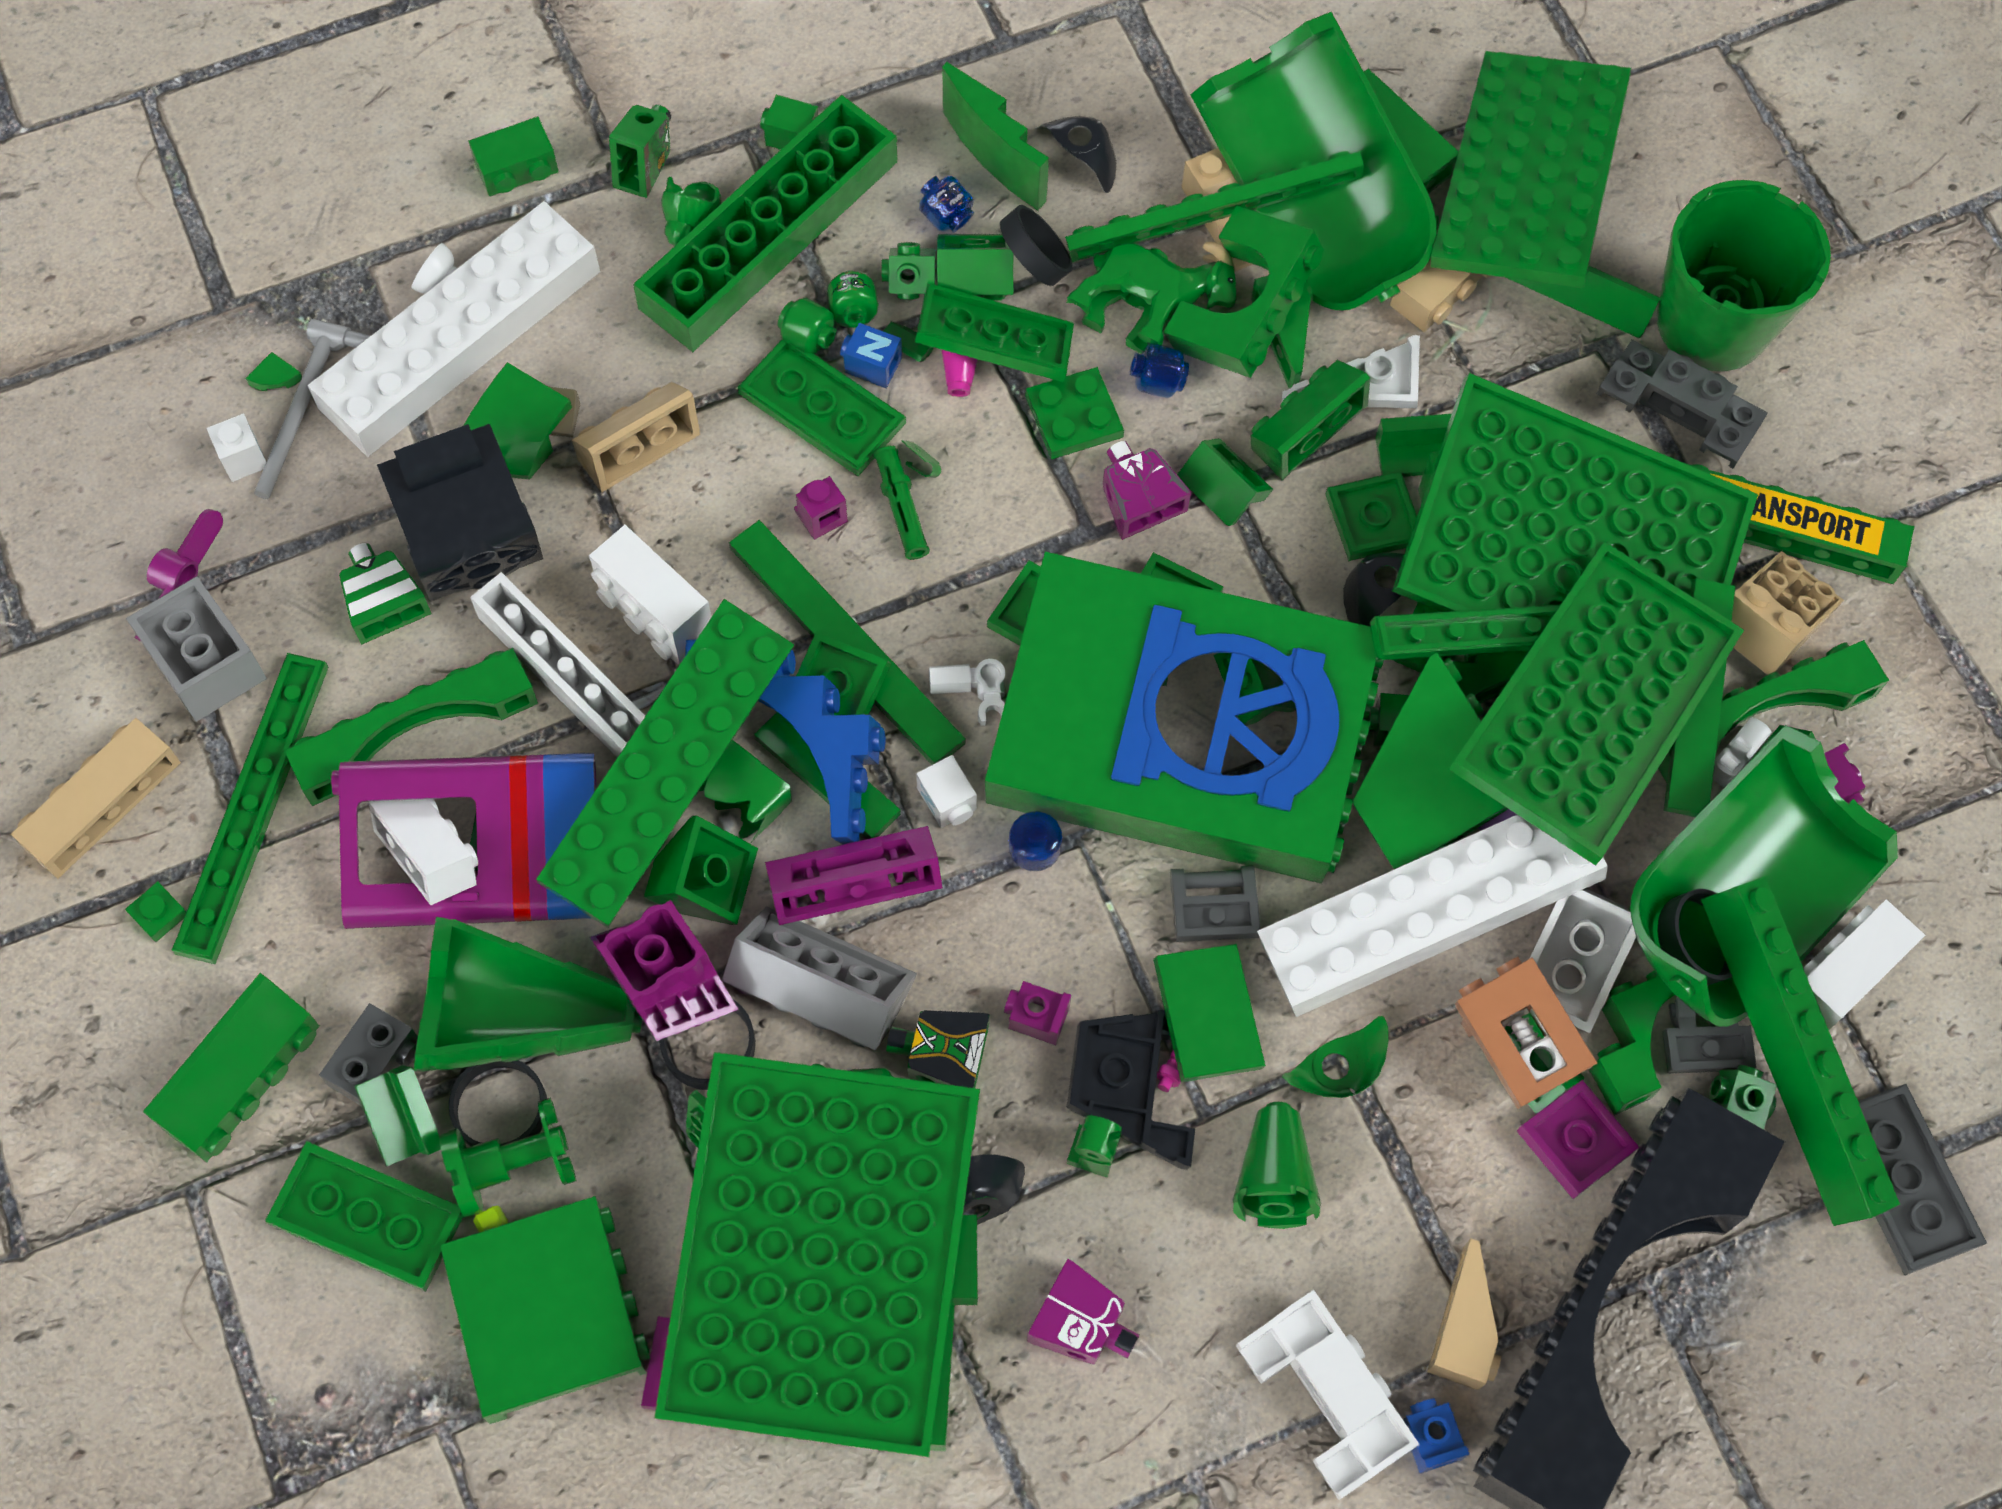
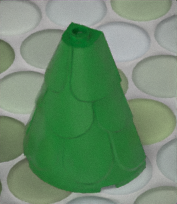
[414,917,642,1072]

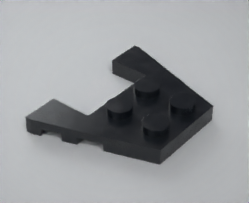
[1066,1010,1195,1170]

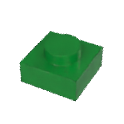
[125,881,186,942]

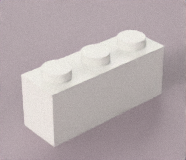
[369,799,478,905]

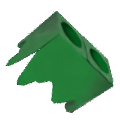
[699,740,792,843]

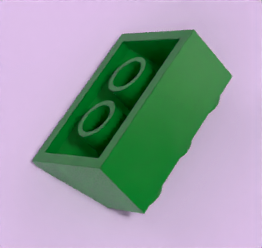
[1250,360,1371,481]

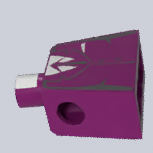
[1103,441,1191,540]

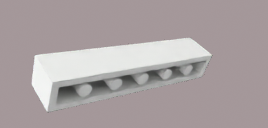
[470,572,645,758]

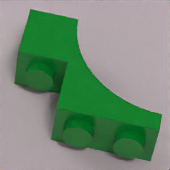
[1589,970,1675,1116]

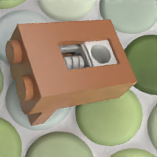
[1454,957,1597,1109]

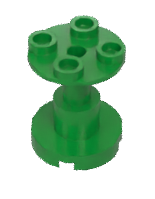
[439,1097,577,1217]

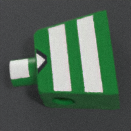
[339,543,432,645]

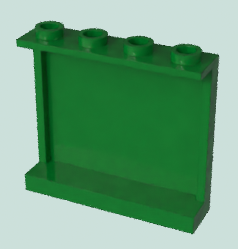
[440,1196,651,1424]

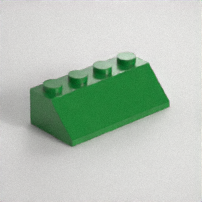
[143,973,320,1163]

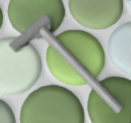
[254,319,371,499]

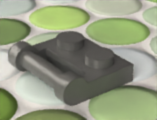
[1170,865,1260,942]

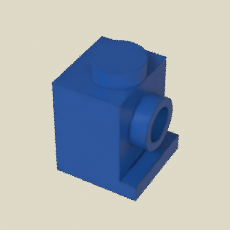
[1403,1398,1470,1474]

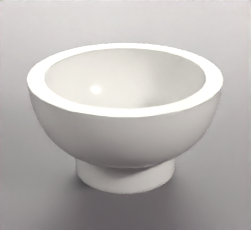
[411,243,457,294]

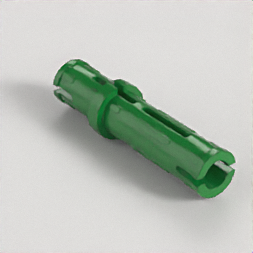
[873,446,930,560]

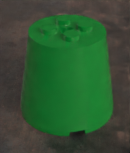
[1657,180,1831,372]

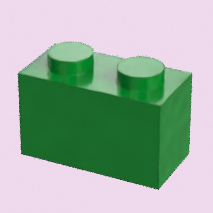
[468,116,559,197]

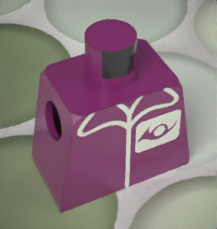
[1027,1258,1140,1365]

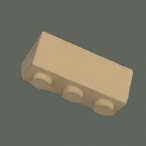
[572,382,700,492]

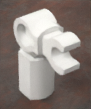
[929,658,1005,726]
[1713,717,1772,788]

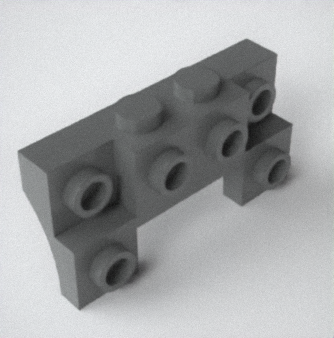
[1596,340,1768,469]

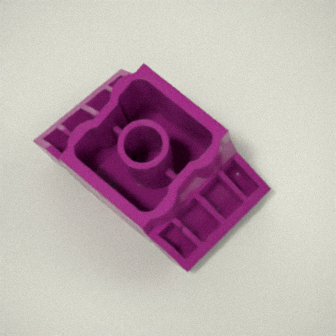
[589,900,739,1041]

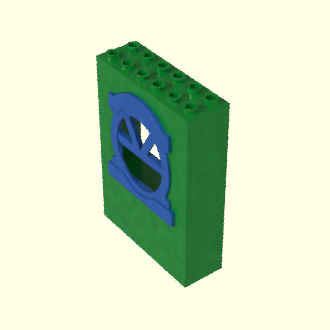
[985,551,1384,884]

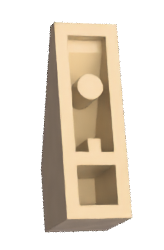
[1182,148,1253,272]
[1427,1239,1501,1390]

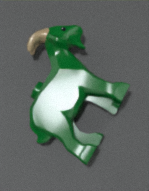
[1067,241,1237,354]

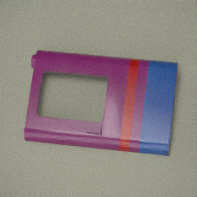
[331,753,597,929]

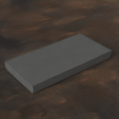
[1859,1084,1987,1276]

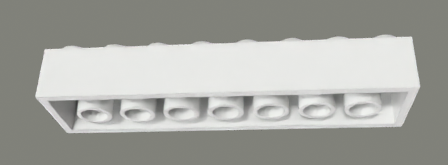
[308,201,600,457]
[1257,815,1608,1017]

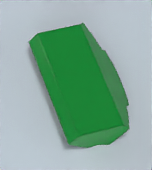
[883,321,933,362]

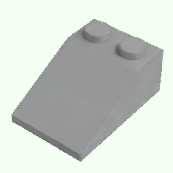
[126,577,267,722]

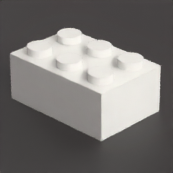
[589,525,711,665]
[1803,899,1925,1030]

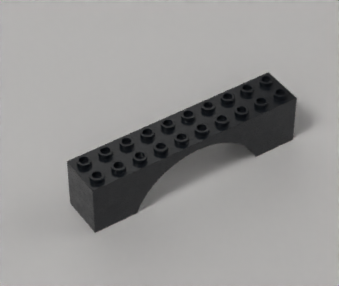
[1473,1088,1785,1509]

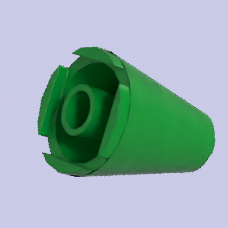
[1233,1101,1321,1229]

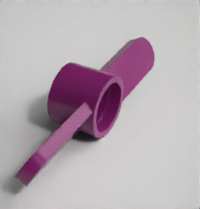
[134,509,223,641]

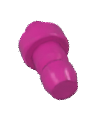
[1157,1050,1181,1092]

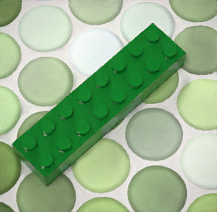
[633,94,898,352]
[536,599,794,928]

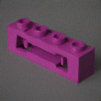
[765,826,943,925]

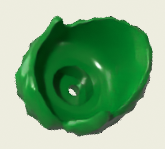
[661,177,721,246]

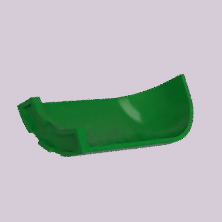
[1190,11,1437,311]
[1630,725,1898,1027]

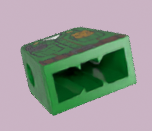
[609,105,672,198]

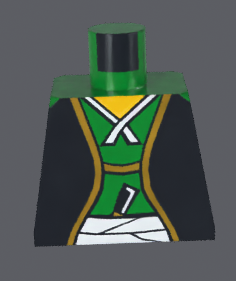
[886,1010,990,1088]

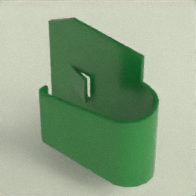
[902,440,941,478]

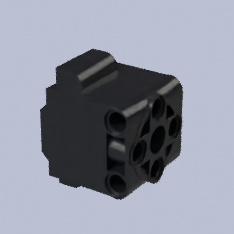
[377,424,543,602]

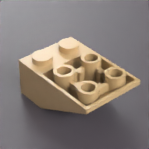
[1731,551,1844,675]

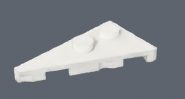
[1282,335,1420,408]

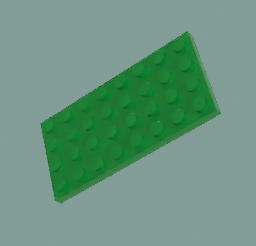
[1430,51,1631,288]
[1449,541,1744,866]

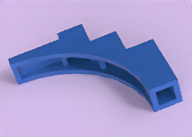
[685,639,886,845]

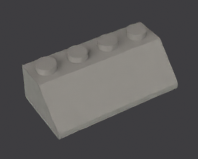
[722,906,917,1050]

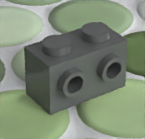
[319,1003,418,1106]

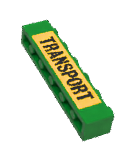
[1685,463,1914,584]

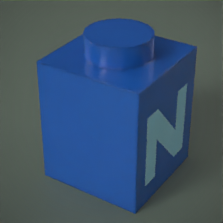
[840,323,902,389]

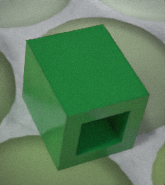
[760,94,818,150]

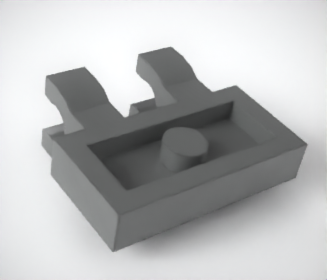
[1663,998,1757,1073]

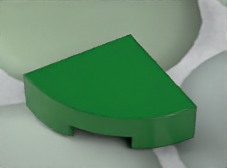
[246,352,302,391]

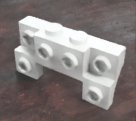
[1236,1290,1419,1500]

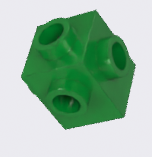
[882,242,935,300]
[1709,1065,1777,1129]

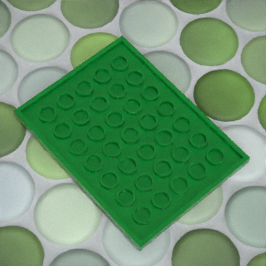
[1392,373,1758,612]
[654,1052,980,1457]

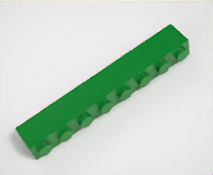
[1701,876,1900,1226]

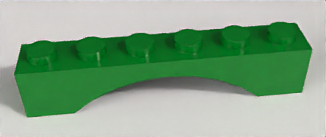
[1658,640,1889,783]
[284,648,539,806]

